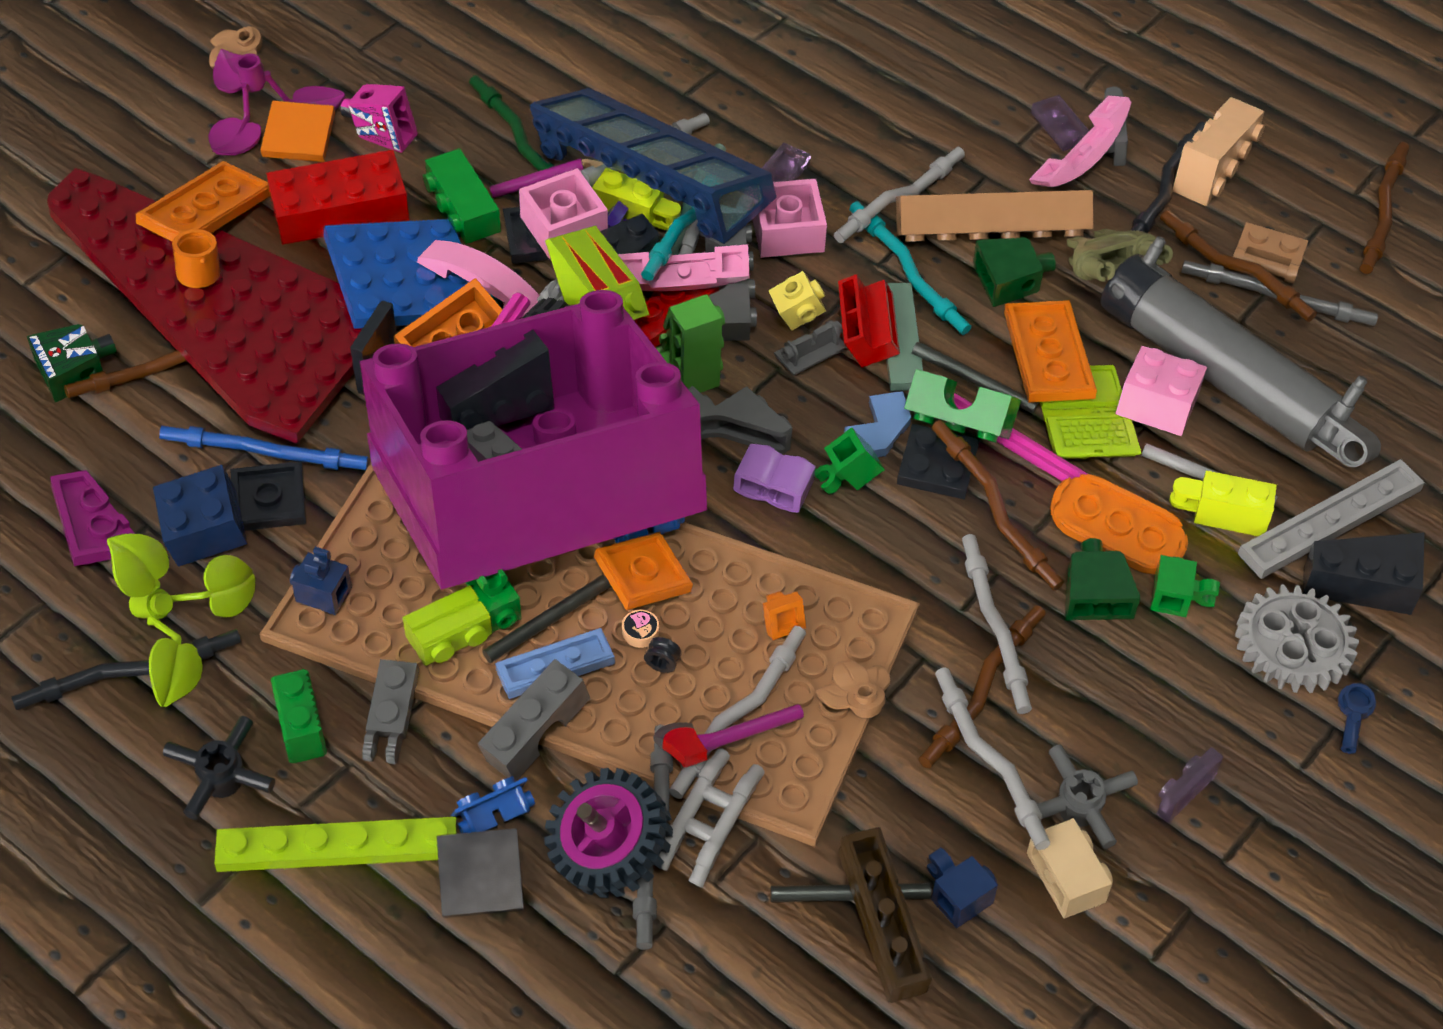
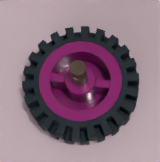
[544,768,673,898]

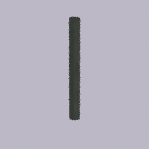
[912,341,1038,414]
[482,575,611,663]
[770,883,931,902]

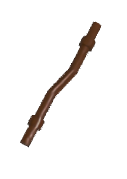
[1360,142,1410,274]
[1160,210,1317,322]
[64,350,187,398]
[931,420,1064,591]
[919,605,1046,768]

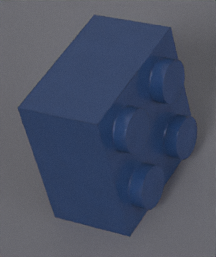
[153,464,247,567]

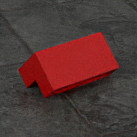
[838,274,900,367]

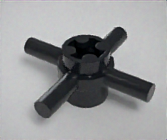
[163,716,275,820]

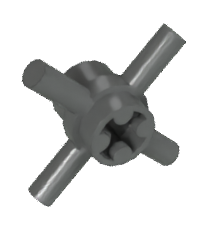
[1037,745,1138,849]

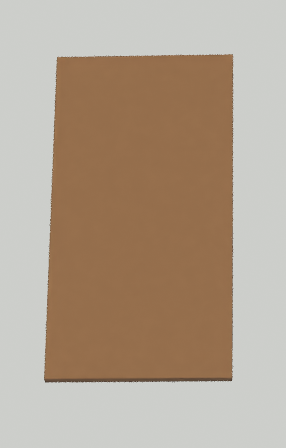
[260,463,920,847]

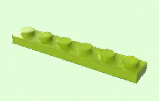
[215,817,457,872]

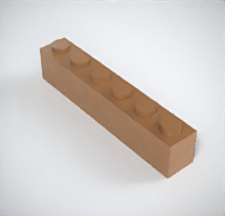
[896,190,1093,242]

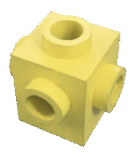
[768,271,826,331]

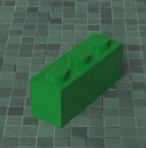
[423,148,501,244]

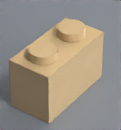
[1027,818,1112,919]

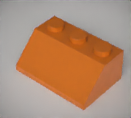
[394,278,503,347]

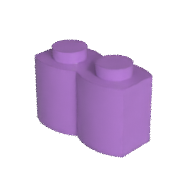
[733,444,816,513]

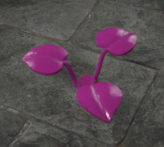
[208,49,345,155]

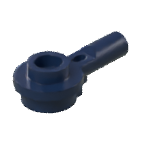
[1337,683,1376,754]

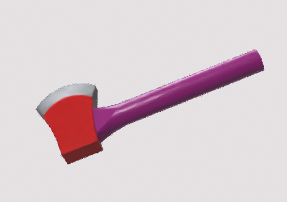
[653,704,804,768]

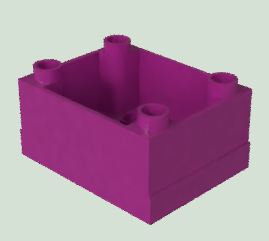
[360,290,707,590]

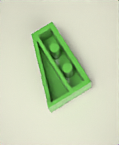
[656,294,725,393]

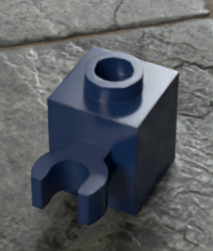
[290,546,352,615]
[926,848,998,929]

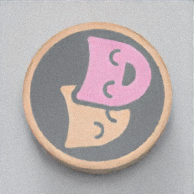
[622,610,659,648]

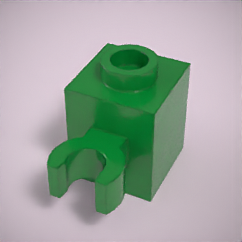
[815,427,885,495]
[1150,555,1220,617]
[466,569,521,633]

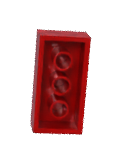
[266,149,410,245]

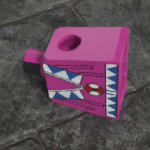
[340,84,418,153]

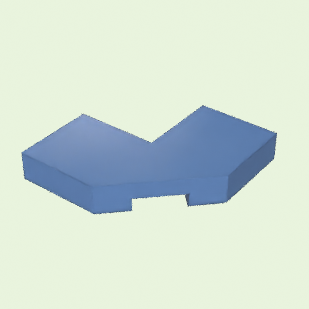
[844,391,911,457]

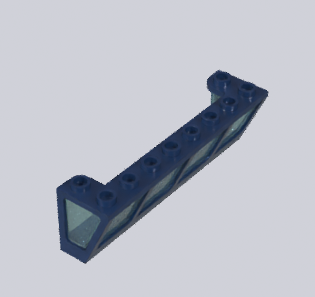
[530,88,777,244]

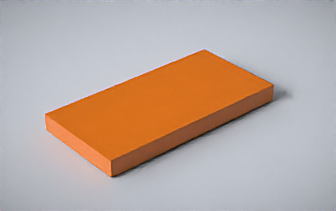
[136,161,270,242]
[1004,300,1097,403]

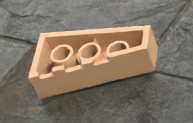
[1172,97,1265,206]

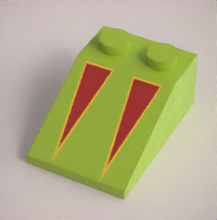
[545,225,649,320]

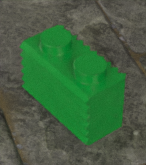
[270,669,327,764]

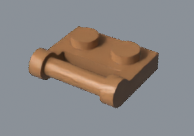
[1233,222,1309,284]

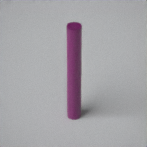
[490,158,584,198]

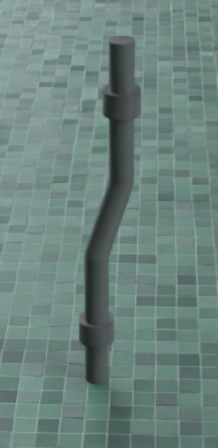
[1181,260,1378,326]
[633,725,673,950]

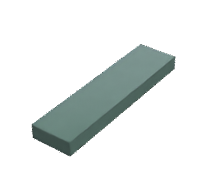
[886,283,923,391]

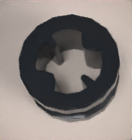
[644,637,682,673]

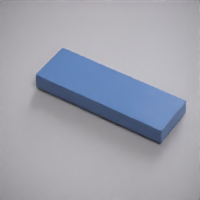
[495,628,615,699]

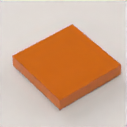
[261,101,335,162]
[594,532,693,610]

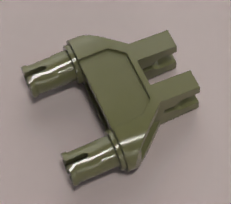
[1067,229,1173,282]

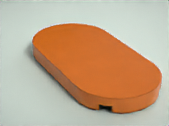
[1050,474,1188,574]

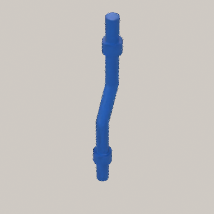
[159,426,369,470]

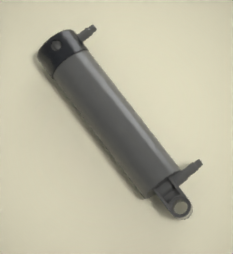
[1101,236,1381,467]

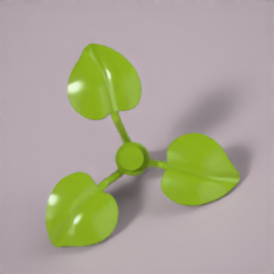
[107,534,255,707]

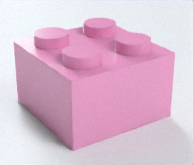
[519,168,608,259]
[751,179,827,258]
[1116,346,1207,436]

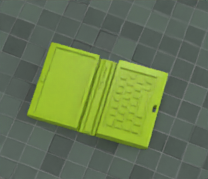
[1040,365,1141,460]

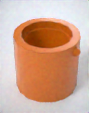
[172,229,220,288]

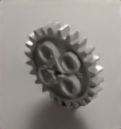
[1235,585,1359,693]

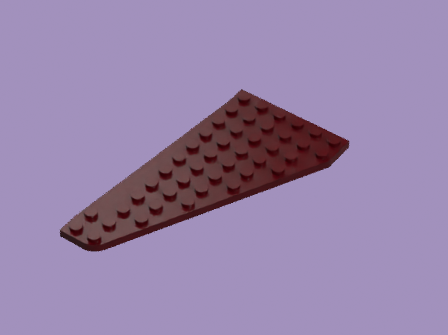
[47,168,363,443]

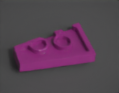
[50,470,135,566]

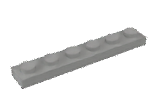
[1238,459,1425,579]

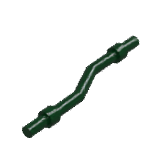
[469,75,555,171]

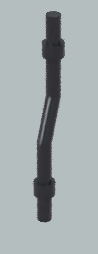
[1130,122,1205,233]
[11,629,241,711]

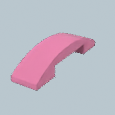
[1029,96,1131,187]
[417,240,539,319]
[618,245,750,291]

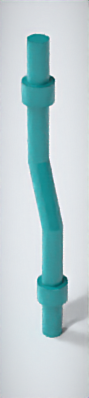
[641,176,722,281]
[849,201,972,335]

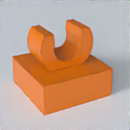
[763,591,806,640]

